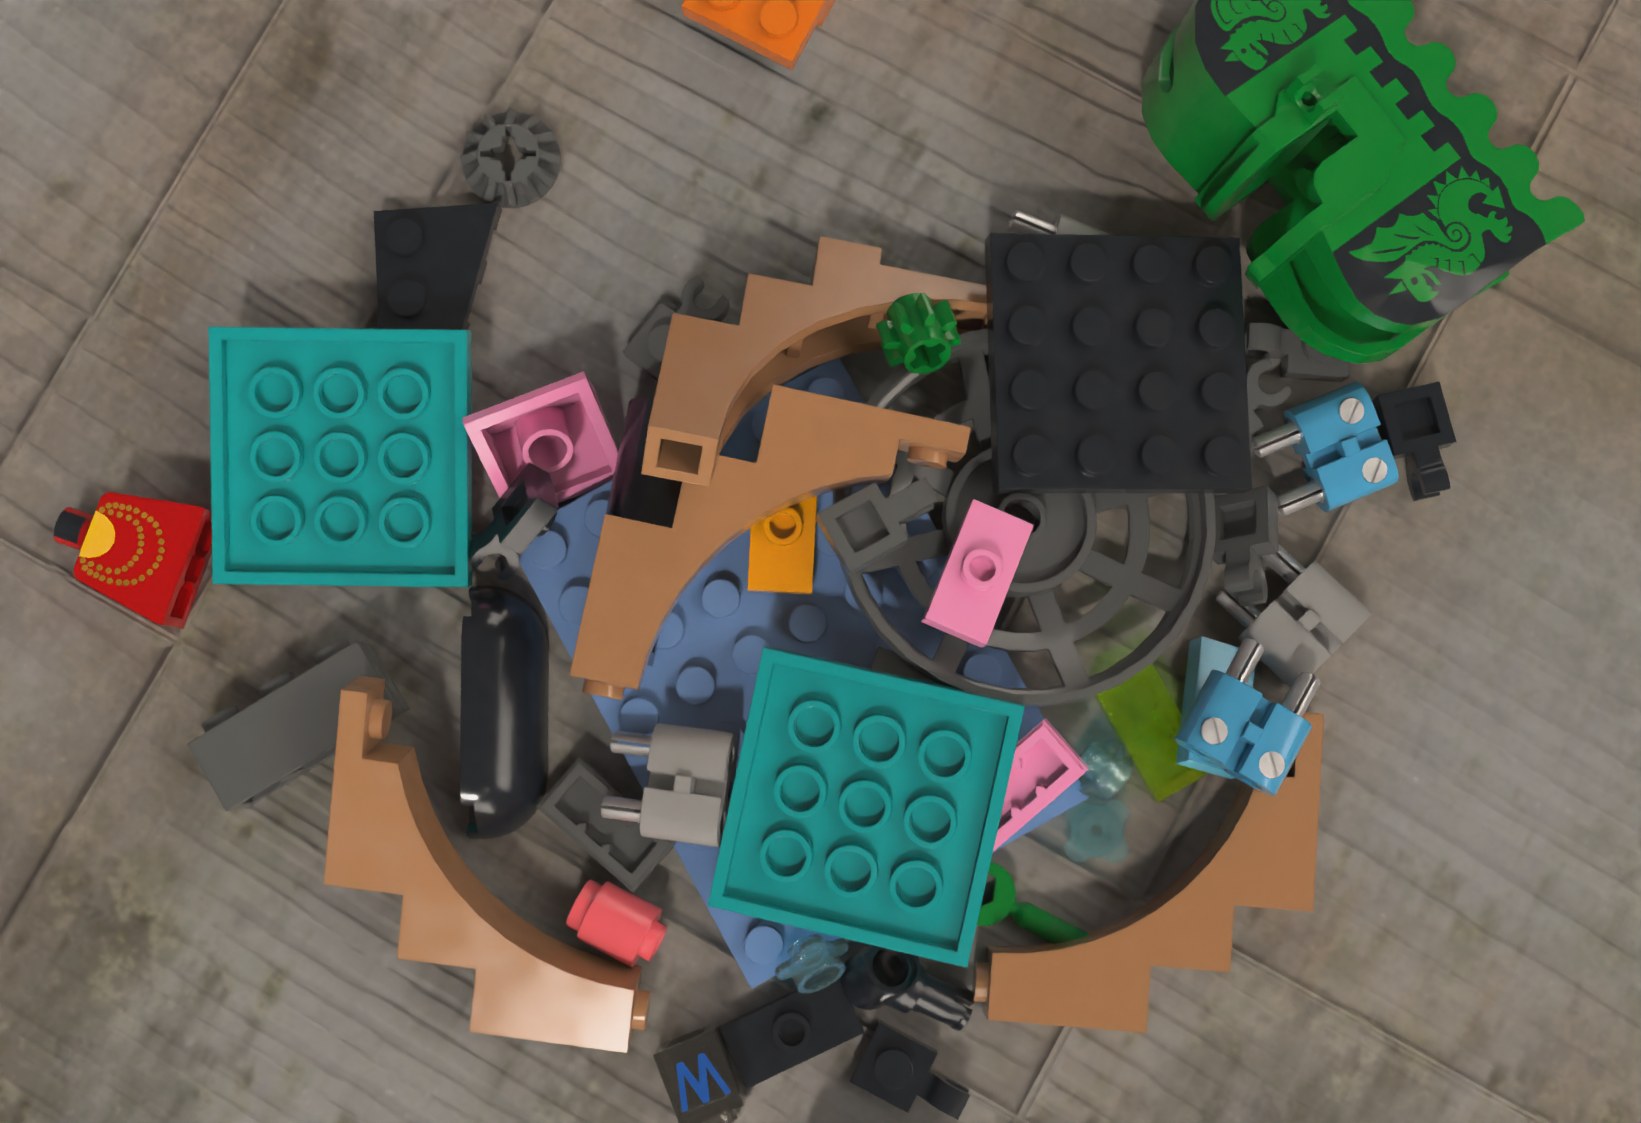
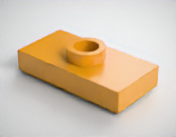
[747,461,817,595]

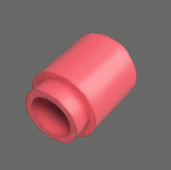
[566,879,668,968]

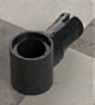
[840,945,975,1031]

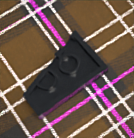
[374,203,502,330]

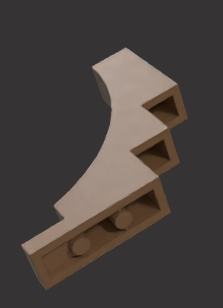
[569,384,971,700]
[323,675,651,1053]
[972,712,1324,1033]

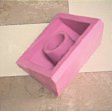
[462,371,619,503]

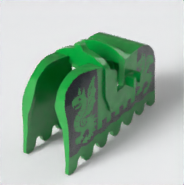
[1142,0,1585,364]

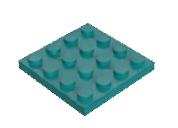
[208,327,473,587]
[707,646,1025,968]

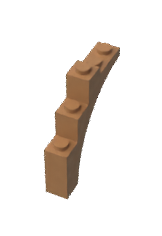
[641,236,988,487]

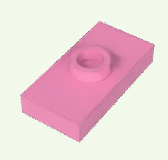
[921,499,1034,648]
[993,718,1090,852]

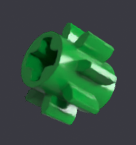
[876,293,961,374]

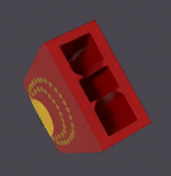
[53,492,212,629]

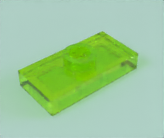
[1093,664,1208,802]

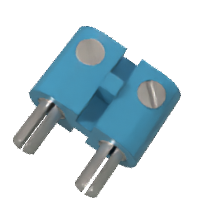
[1251,381,1399,516]
[1174,638,1321,797]

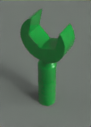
[977,862,1089,944]

